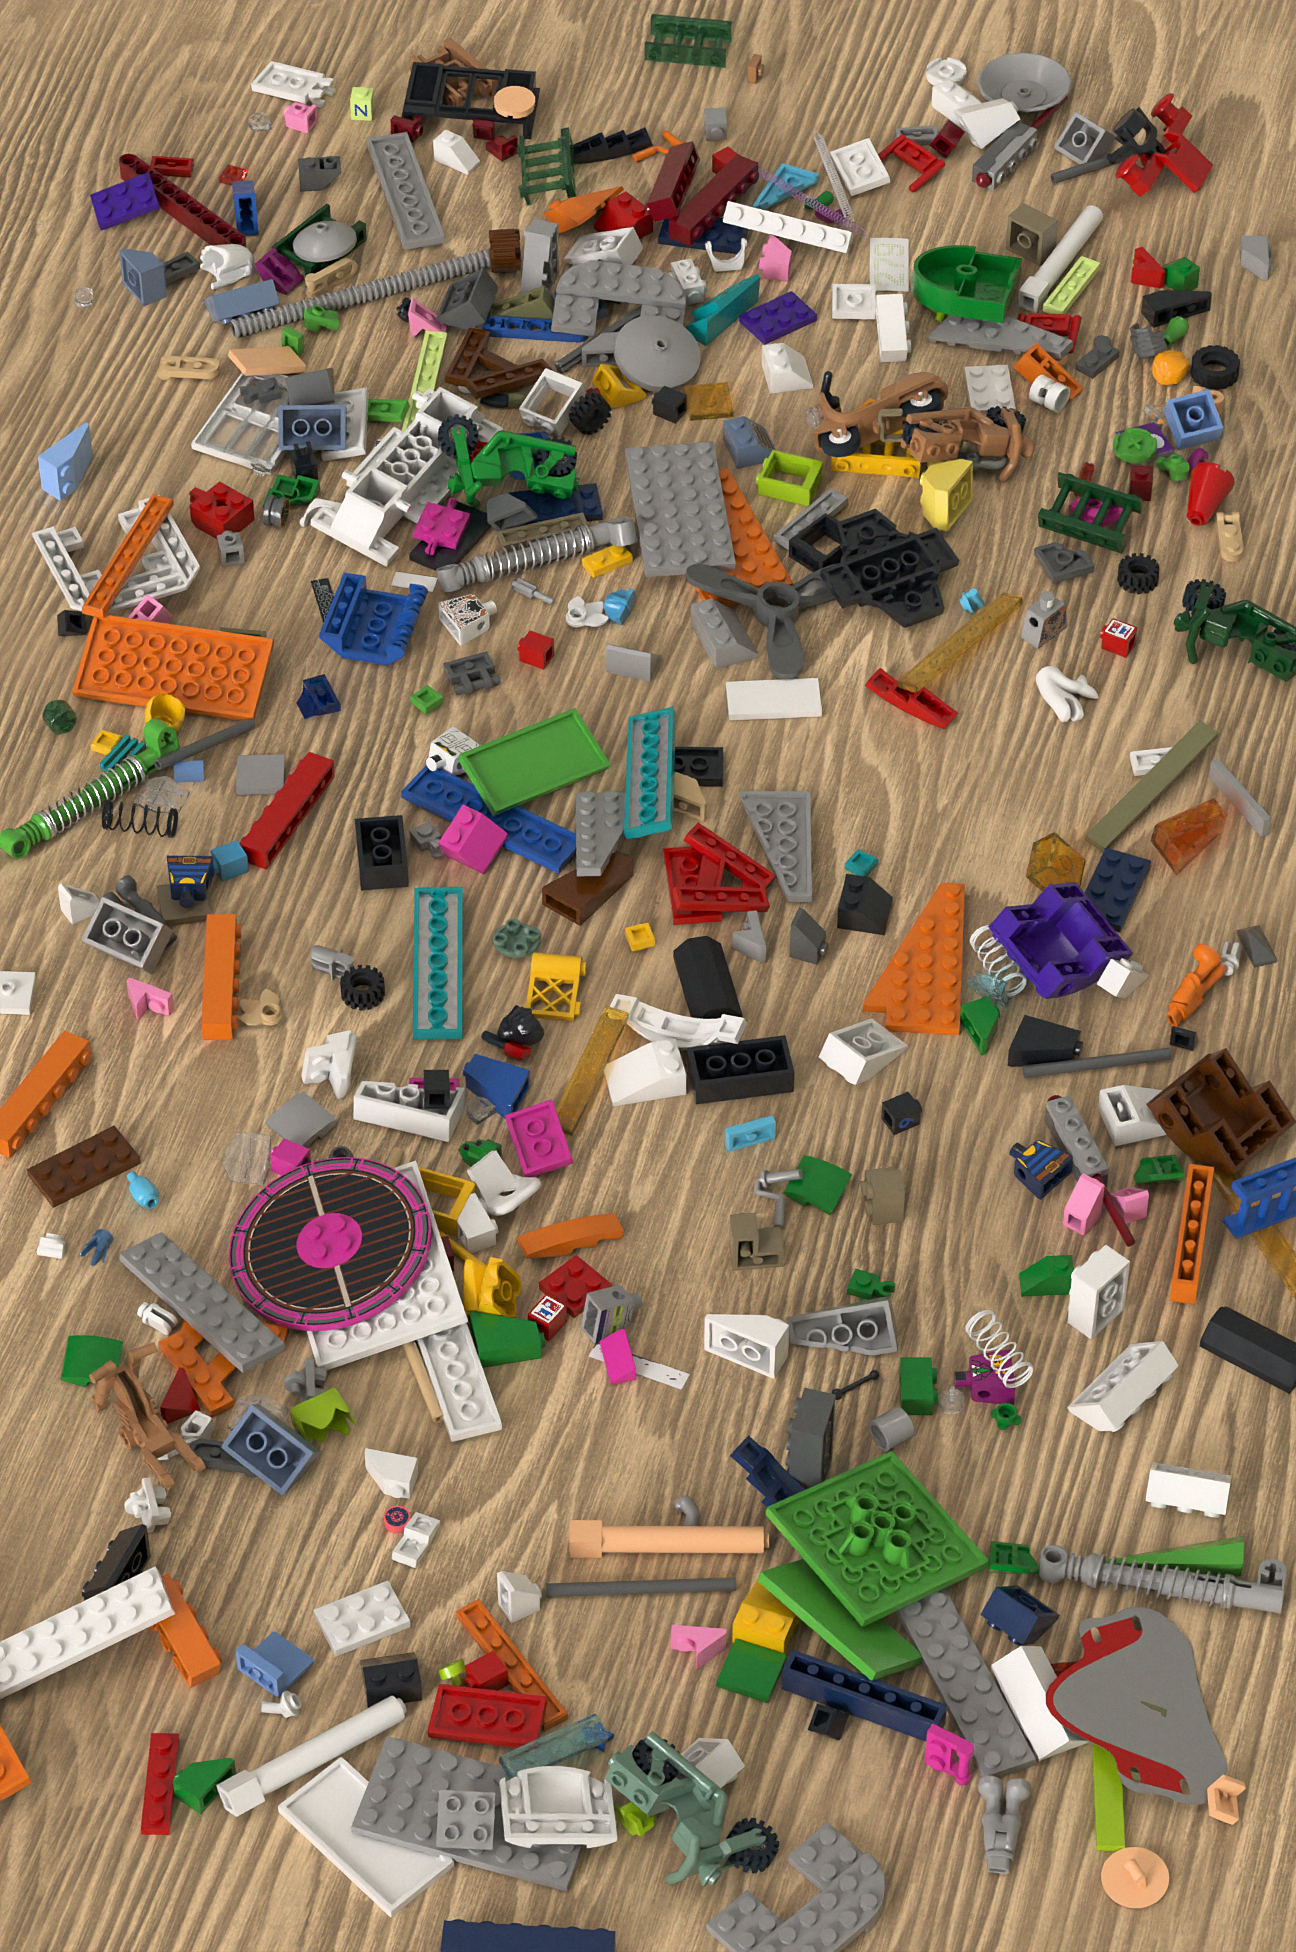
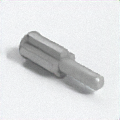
[512,577,555,605]

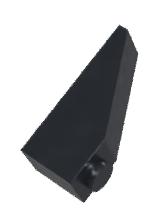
[1141,290,1212,328]

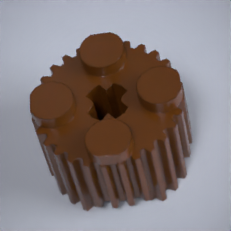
[489,229,522,273]

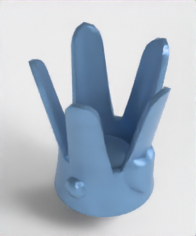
[80,1229,114,1266]

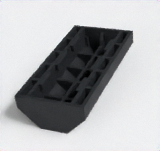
[673,936,743,1019]
[1199,1306,1296,1394]

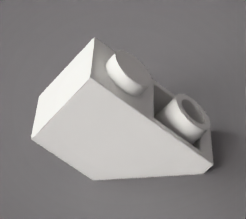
[1097,958,1149,998]
[457,1193,499,1254]

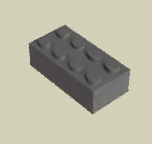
[786,1388,836,1489]

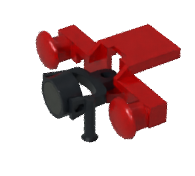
[1107,93,1213,197]

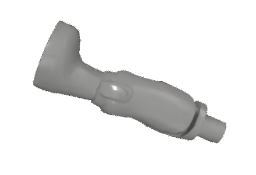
[978,1776,1031,1874]

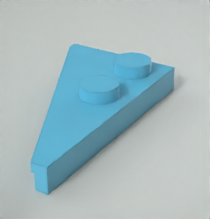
[752,163,819,210]

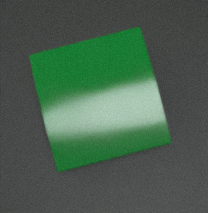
[783,1155,852,1215]
[60,1335,123,1387]

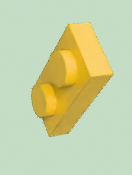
[582,545,633,578]

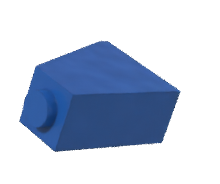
[232,180,259,236]
[463,1054,531,1119]

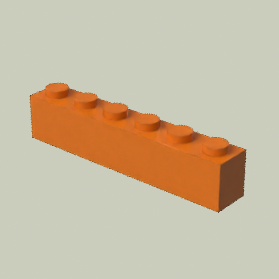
[201,914,242,1040]
[0,1030,92,1158]
[1169,1164,1214,1305]

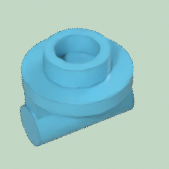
[959,588,984,614]

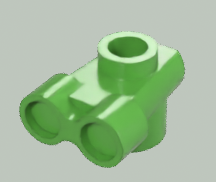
[303,305,340,332]
[1156,453,1190,481]

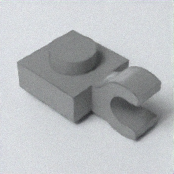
[409,822,444,859]

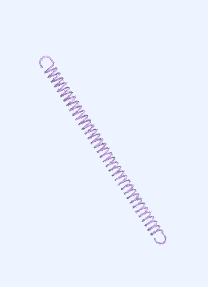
[758,165,866,238]

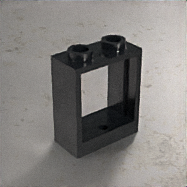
[788,513,843,572]

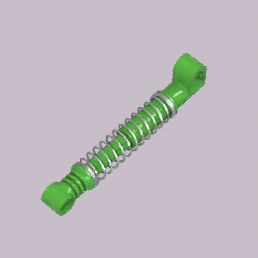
[0,718,180,859]

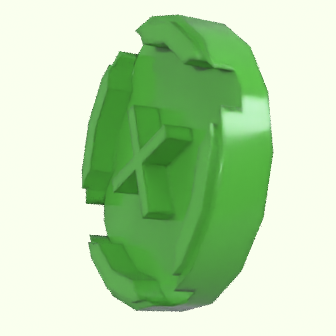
[1113,428,1157,463]

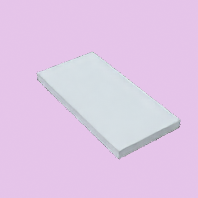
[278,1757,454,1917]

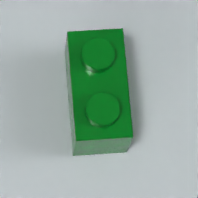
[899,1357,938,1415]

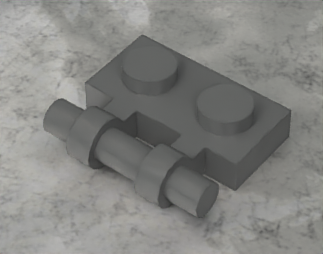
[443,651,501,695]

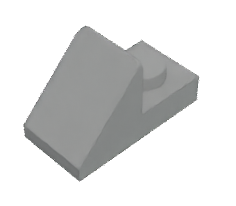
[732,910,766,963]

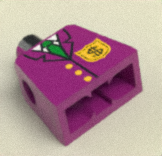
[954,1349,1016,1405]

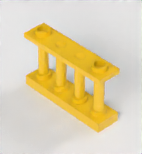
[831,428,920,478]

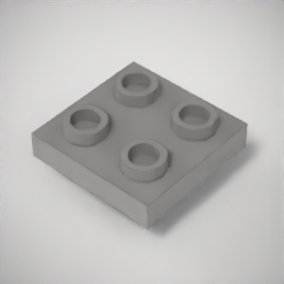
[436,1790,496,1850]

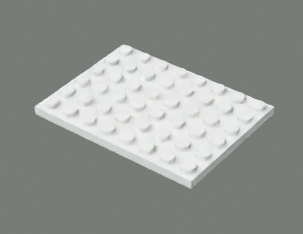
[307,1161,468,1371]

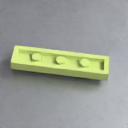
[1043,256,1100,314]

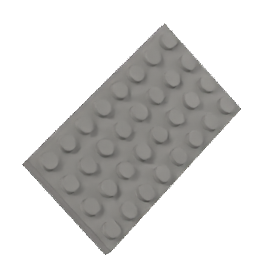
[625,442,736,578]
[351,1736,584,1892]

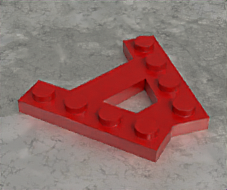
[672,822,776,912]

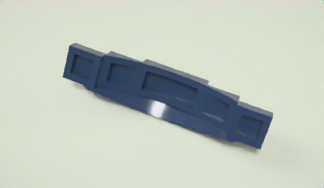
[730,1435,806,1507]

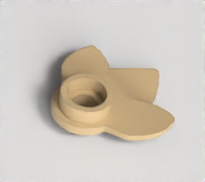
[239,989,283,1026]

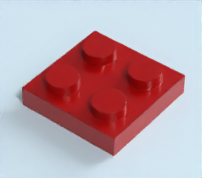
[539,1255,612,1318]

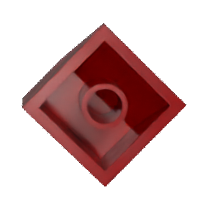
[594,192,653,239]

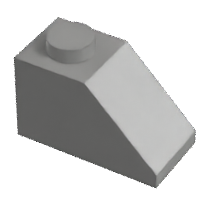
[582,332,619,367]

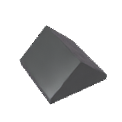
[285,368,335,405]

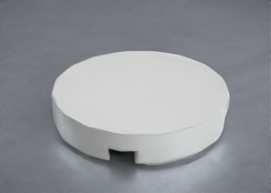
[926,57,967,86]

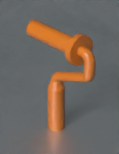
[632,130,687,162]

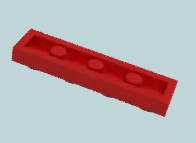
[141,1733,180,1835]

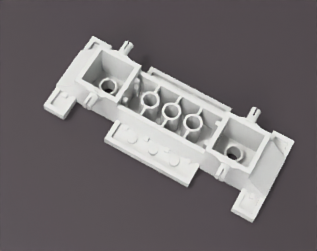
[310,387,503,567]

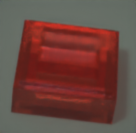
[219,164,247,186]

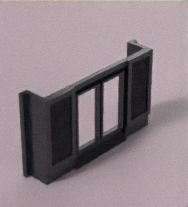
[401,62,540,139]

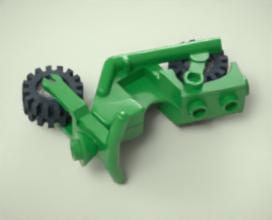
[438,414,580,508]

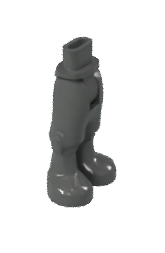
[99,875,177,950]

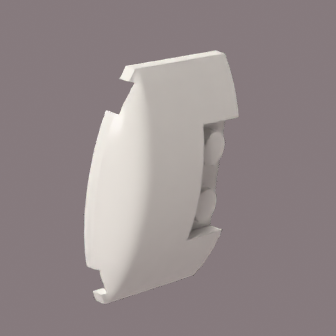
[499,1766,617,1848]

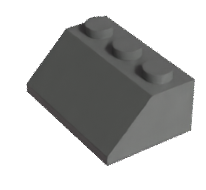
[436,268,498,330]

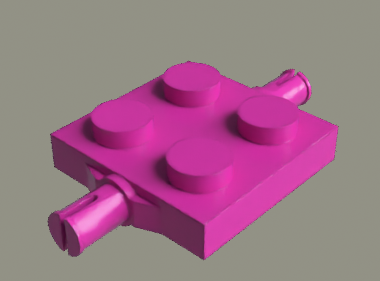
[413,498,470,555]

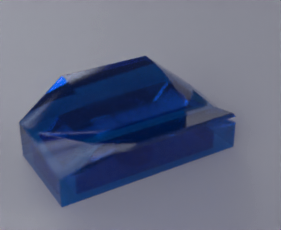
[296,674,341,719]

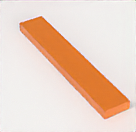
[456,1599,568,1731]

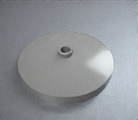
[614,315,701,392]

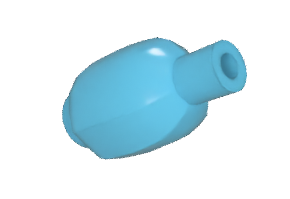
[127,1171,159,1209]

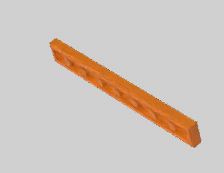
[82,494,174,618]

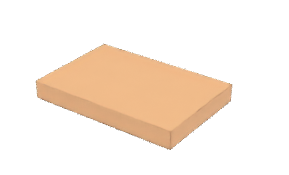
[228,346,306,376]

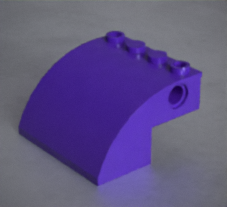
[988,882,1134,999]

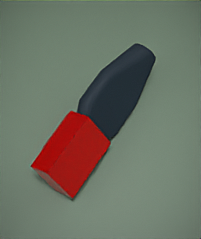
[481,1030,532,1061]

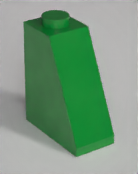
[470,1311,545,1368]

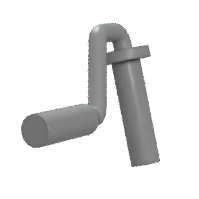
[754,1169,803,1229]

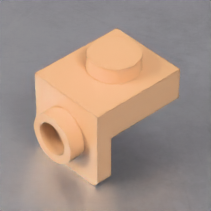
[1207,1775,1246,1825]

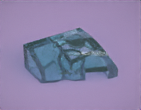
[967,973,1010,1007]

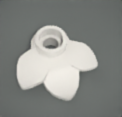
[566,596,609,627]

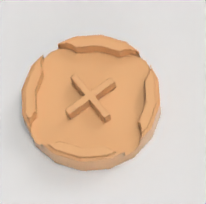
[494,86,535,118]

